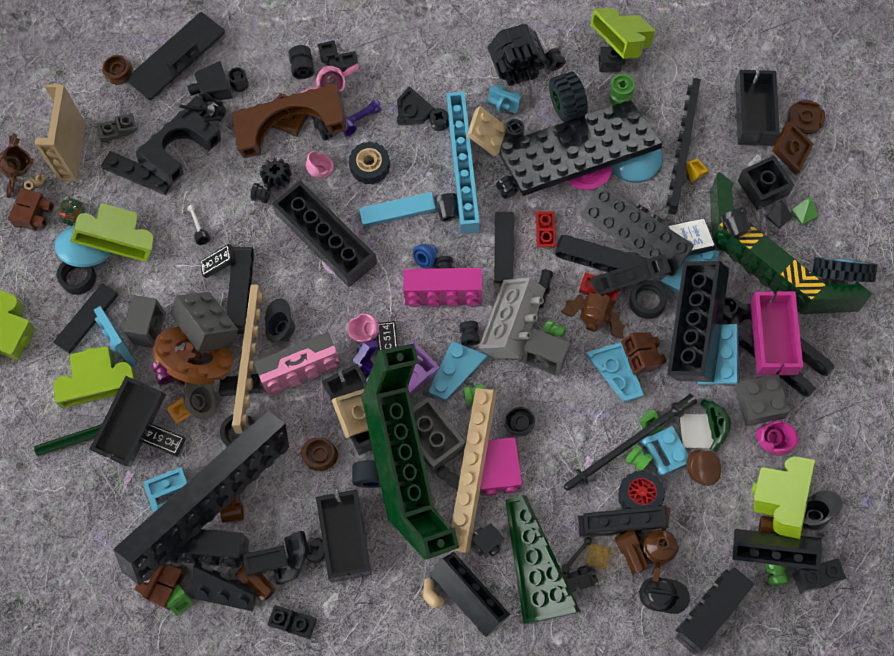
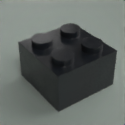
[737,155,794,210]

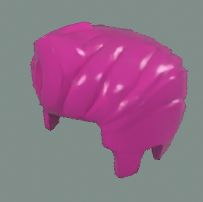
[755,421,799,456]

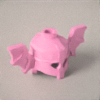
[301,63,360,93]

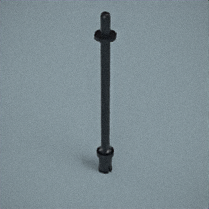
[564,393,697,491]

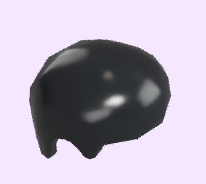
[504,406,535,437]

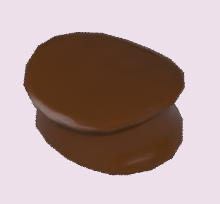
[102,55,133,85]
[301,438,338,471]
[686,450,721,486]

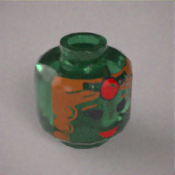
[57,197,86,226]

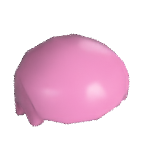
[306,150,334,178]
[347,314,379,343]

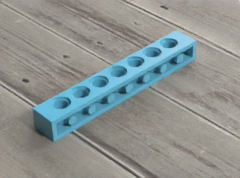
[446,91,479,234]

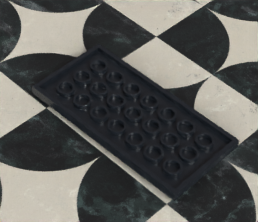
[499,100,662,196]

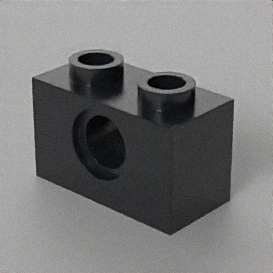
[793,558,846,594]

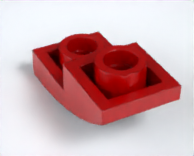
[536,211,556,247]

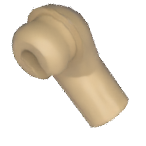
[24,174,45,190]
[423,578,444,608]

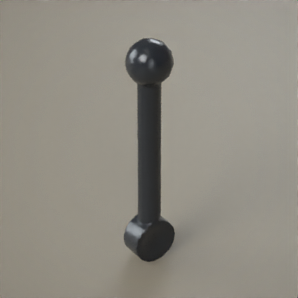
[562,537,592,572]

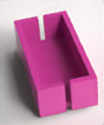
[403,268,482,307]
[750,292,803,375]

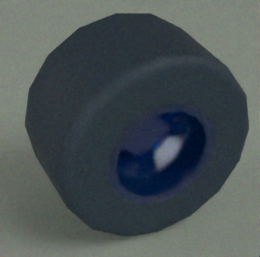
[352,460,381,488]

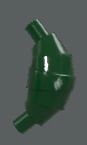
[700,399,731,452]

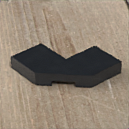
[317,40,360,72]
[274,531,309,585]

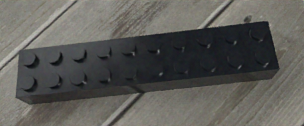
[113,411,289,586]

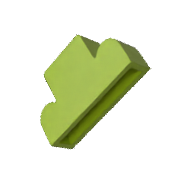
[590,8,655,59]
[70,203,153,262]
[0,290,35,360]
[53,346,137,408]
[752,457,815,539]

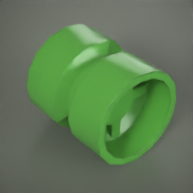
[609,74,635,105]

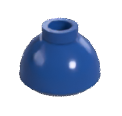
[413,244,438,269]

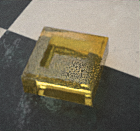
[585,543,611,570]

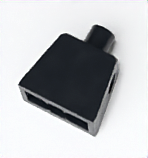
[187,61,233,102]

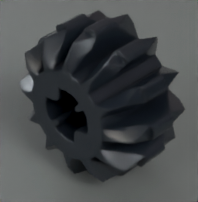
[260,157,292,190]

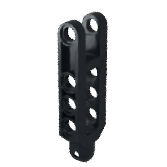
[723,297,834,397]

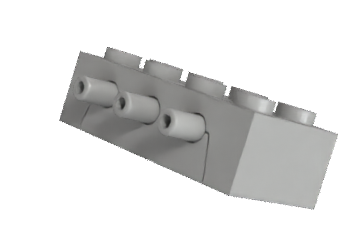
[479,277,545,359]

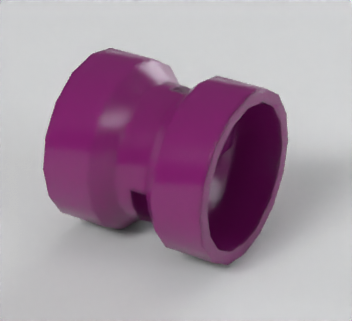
[151,361,175,385]

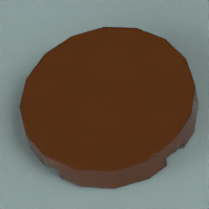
[787,100,825,134]

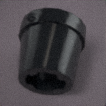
[433,193,459,222]
[721,207,751,238]

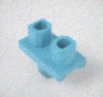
[487,84,521,114]

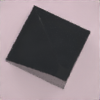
[766,200,793,229]

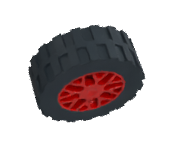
[618,470,665,509]

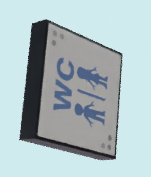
[668,218,716,256]

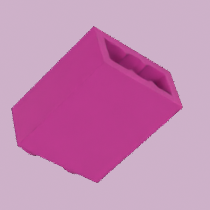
[480,437,522,496]

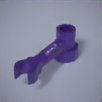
[342,99,382,136]

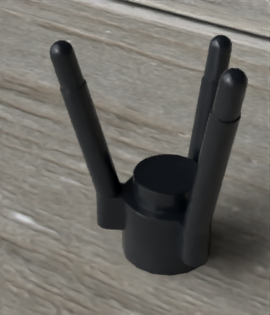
[179,92,226,122]

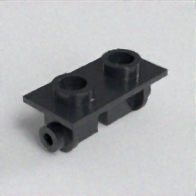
[562,565,598,592]

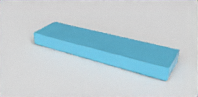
[359,192,436,227]

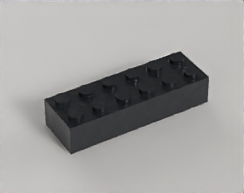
[272,180,377,287]
[667,261,729,382]

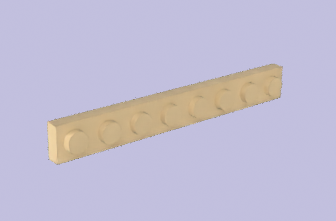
[232,285,264,434]
[451,388,497,553]

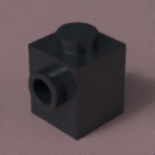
[598,47,626,72]
[472,523,505,558]

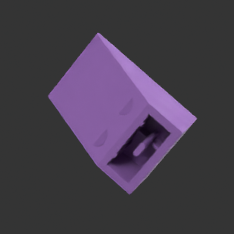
[366,340,440,396]

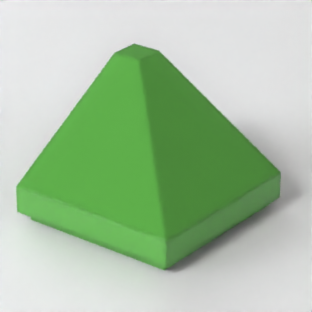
[792,197,818,225]
[639,409,665,437]
[166,584,194,616]

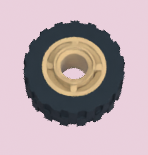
[349,141,390,184]

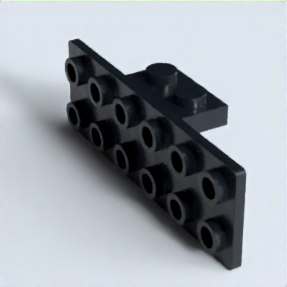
[126,12,225,100]
[581,184,694,276]

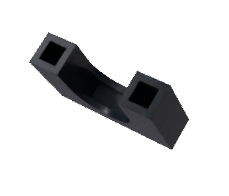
[136,109,221,186]

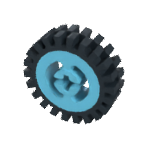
[812,257,878,282]

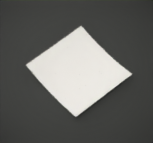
[680,414,714,448]

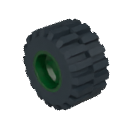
[549,71,588,122]

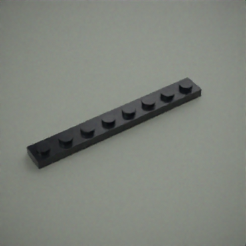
[666,78,701,215]

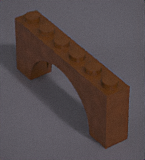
[232,83,348,158]

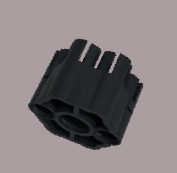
[487,24,549,86]

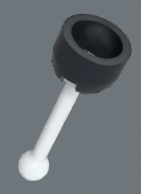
[188,205,210,245]

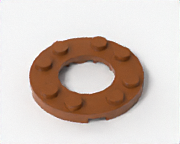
[153,327,233,384]

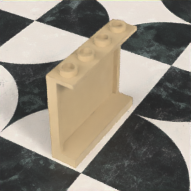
[35,83,86,181]

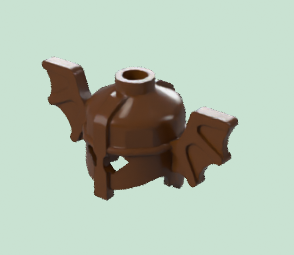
[0,133,34,198]
[561,292,625,339]
[641,507,679,582]

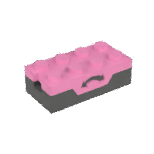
[254,332,341,395]

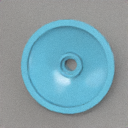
[612,149,663,183]
[55,226,111,267]

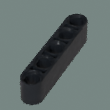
[555,235,646,272]
[226,247,254,334]

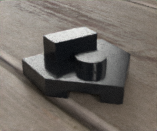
[397,86,435,125]

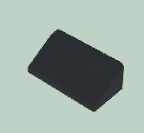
[219,374,261,397]

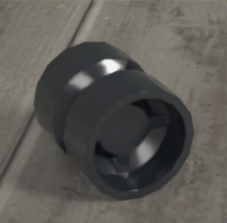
[288,45,315,79]

